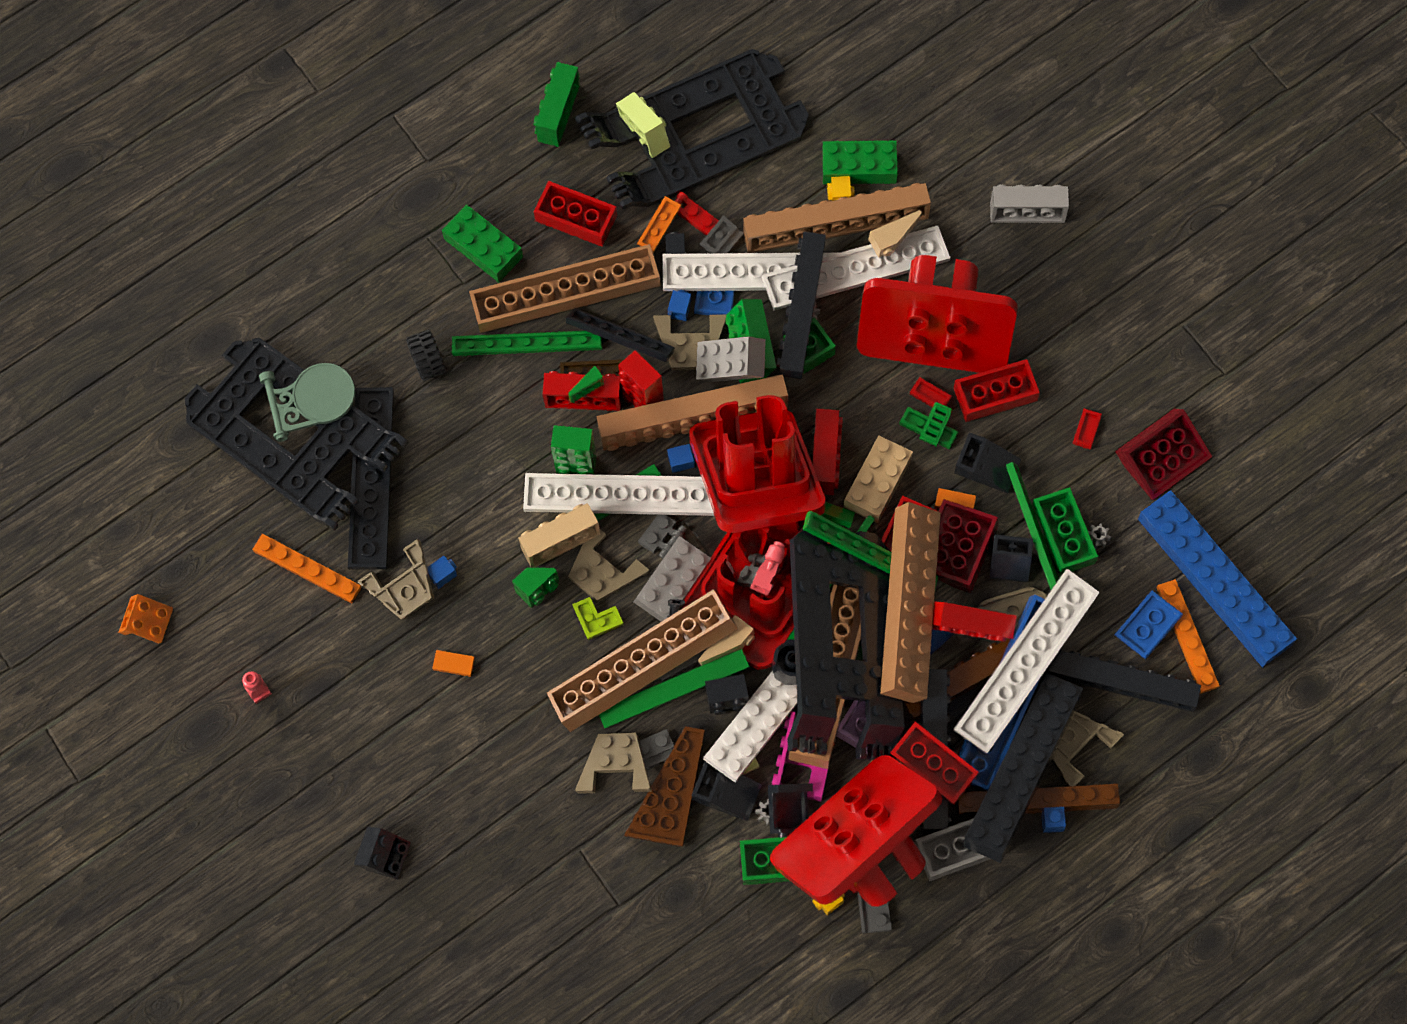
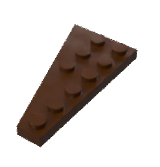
[624,726,705,847]

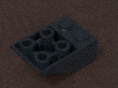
[954,432,1021,493]
[692,761,762,821]

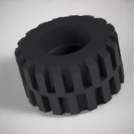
[406,329,446,381]

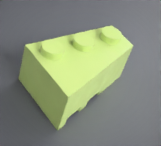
[616,92,670,158]

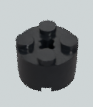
[772,639,797,685]

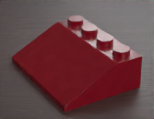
[1115,408,1212,500]
[936,499,999,593]

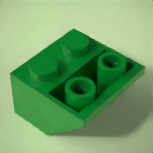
[512,568,559,608]

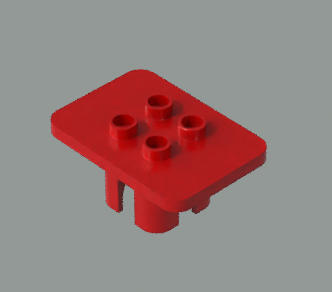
[857,255,1017,373]
[689,395,825,533]
[683,522,830,670]
[770,755,942,907]

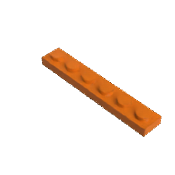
[252,534,362,604]
[1156,579,1219,694]

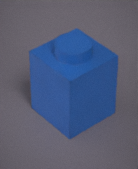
[668,290,691,321]
[667,444,696,473]
[427,556,457,589]
[1041,807,1066,833]

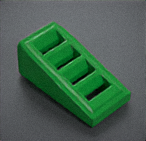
[568,366,604,403]
[919,402,952,447]

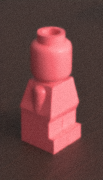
[750,541,786,596]
[242,671,272,703]

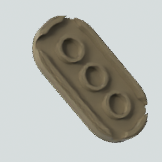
[978,587,1047,628]

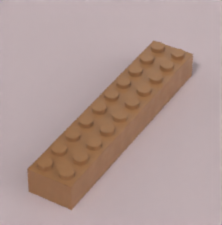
[743,183,931,253]
[469,244,660,333]
[597,374,788,451]
[880,502,940,703]
[789,585,861,769]
[547,590,738,732]

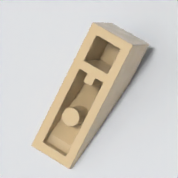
[868,210,922,258]
[698,615,755,666]

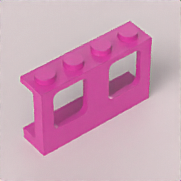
[772,712,829,802]

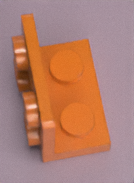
[118,594,173,644]

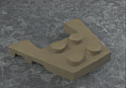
[654,315,726,370]
[568,529,649,603]
[358,539,434,620]
[1052,711,1124,786]
[576,733,652,793]

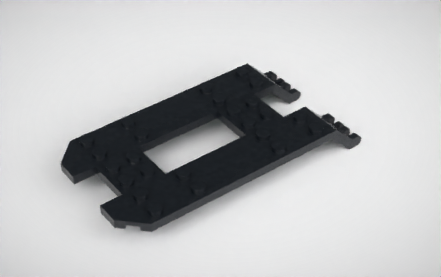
[575,49,809,209]
[185,338,409,531]
[787,528,904,761]

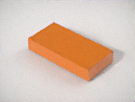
[935,488,976,509]
[432,650,475,677]

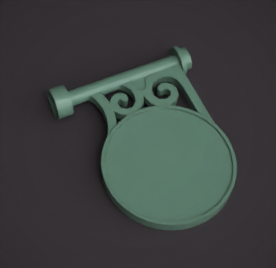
[259,363,355,442]

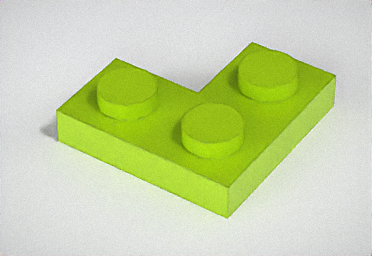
[572,597,624,640]

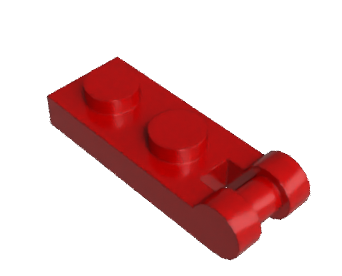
[675,192,719,236]

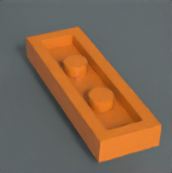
[637,196,681,253]

